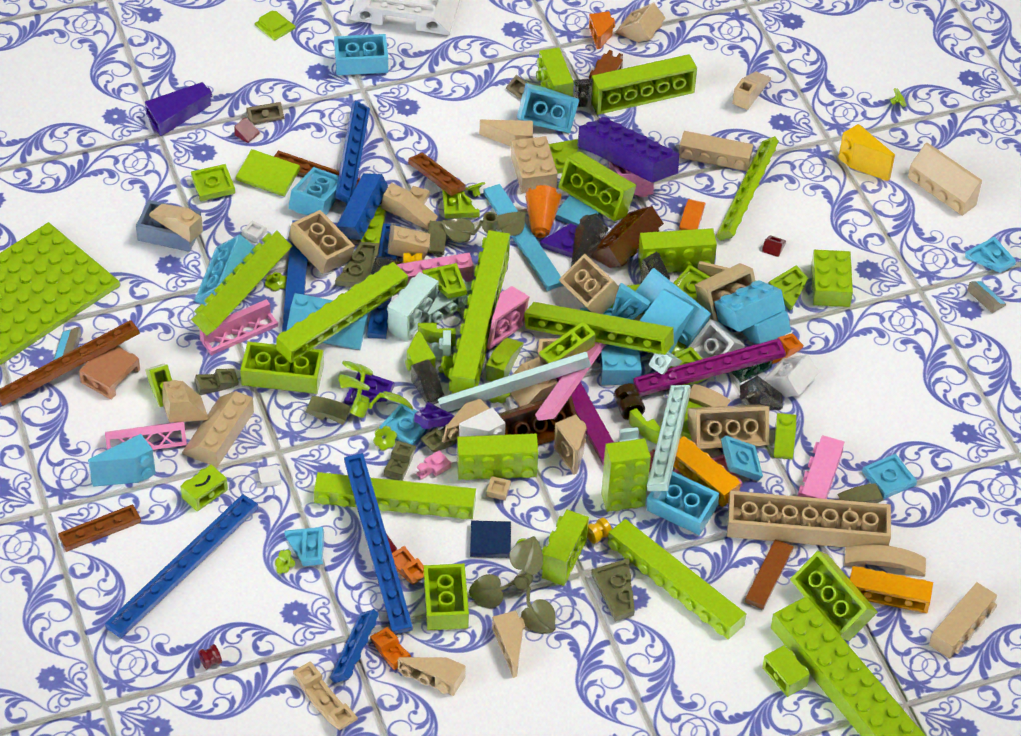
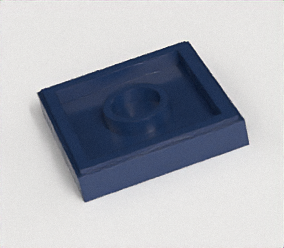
[470,520,511,558]

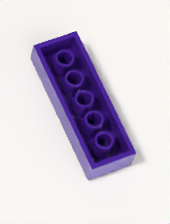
[578,117,680,183]

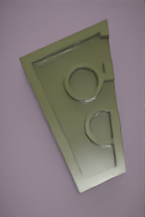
[335,242,380,287]
[591,558,635,622]

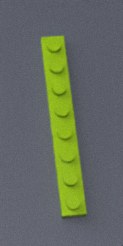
[716,136,779,241]

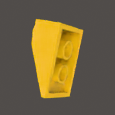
[838,124,895,181]

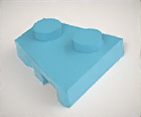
[965,236,1016,273]
[611,283,650,320]
[284,527,324,566]

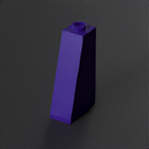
[145,82,212,136]

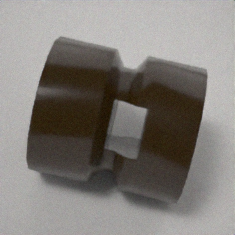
[613,383,645,420]

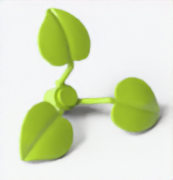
[339,361,413,418]

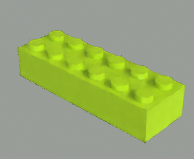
[590,54,697,115]

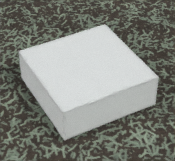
[241,220,267,243]
[258,465,281,487]

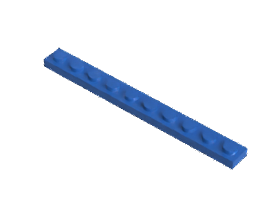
[344,453,413,635]
[105,494,258,638]

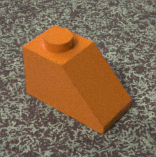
[589,11,615,49]

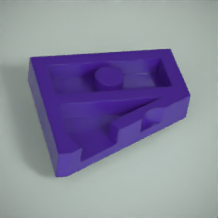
[540,223,587,258]
[344,372,395,405]
[414,402,454,429]

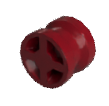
[198,644,222,670]

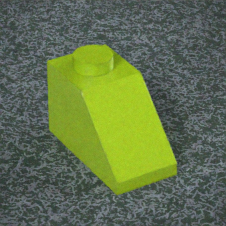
[405,331,436,377]
[145,364,172,407]
[773,413,797,460]

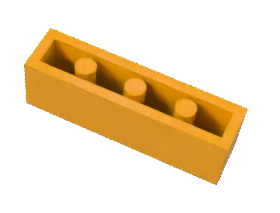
[673,436,741,507]
[850,566,934,613]

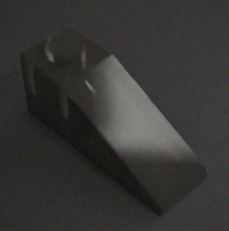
[571,213,609,267]

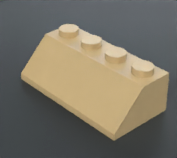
[908,142,982,216]
[182,391,254,468]
[688,405,770,449]

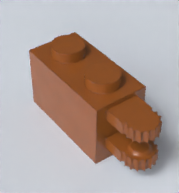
[589,50,623,88]

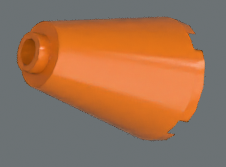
[525,185,562,238]

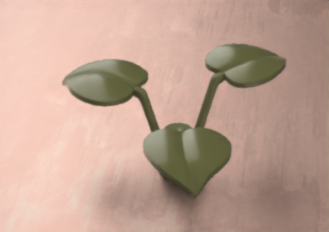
[442,212,526,272]
[469,536,556,633]

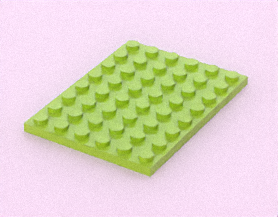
[0,222,120,365]

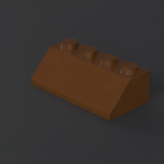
[587,206,664,268]
[498,395,577,445]

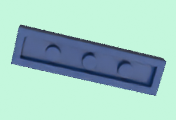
[330,609,379,683]

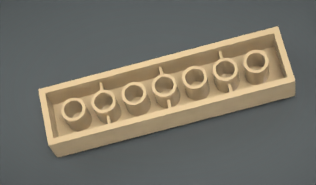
[727,491,891,547]

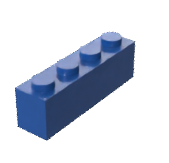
[336,173,388,240]

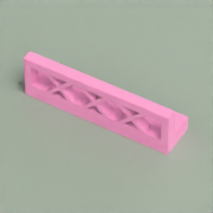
[199,299,278,355]
[105,422,187,450]

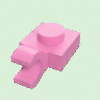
[416,451,452,479]

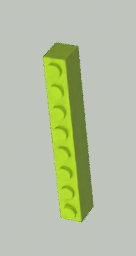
[191,230,292,336]
[276,262,408,363]
[524,302,674,355]
[314,472,476,519]
[608,519,747,640]

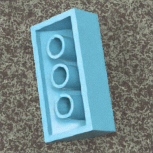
[194,234,255,304]
[636,268,711,347]
[286,293,369,350]

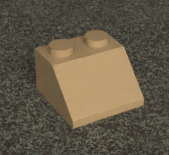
[615,2,665,43]
[388,224,430,260]
[510,357,557,407]
[162,380,208,423]
[554,415,587,475]

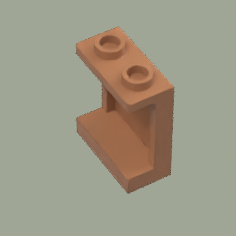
[79,345,140,400]

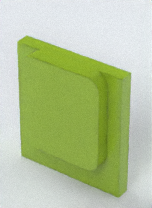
[255,10,296,41]

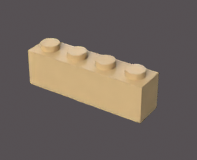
[679,131,754,171]
[929,582,997,659]

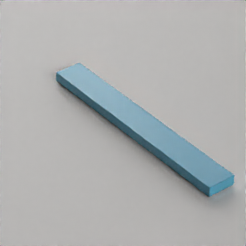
[483,184,564,291]

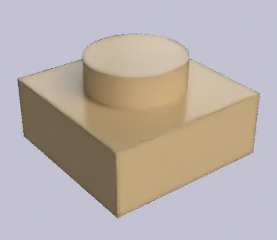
[410,186,430,205]
[486,476,511,501]

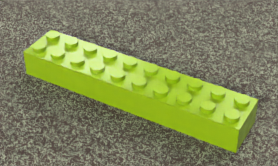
[449,230,510,394]
[771,596,926,736]

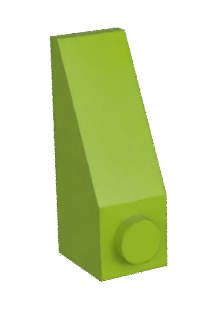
[539,321,596,363]
[486,338,524,382]

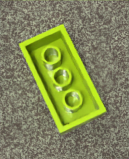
[558,151,637,222]
[638,228,717,274]
[240,341,324,394]
[457,434,538,480]
[601,438,651,512]
[790,550,878,641]

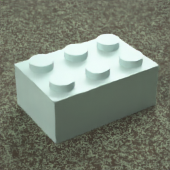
[387,272,439,341]

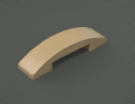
[844,545,926,577]
[293,661,358,730]

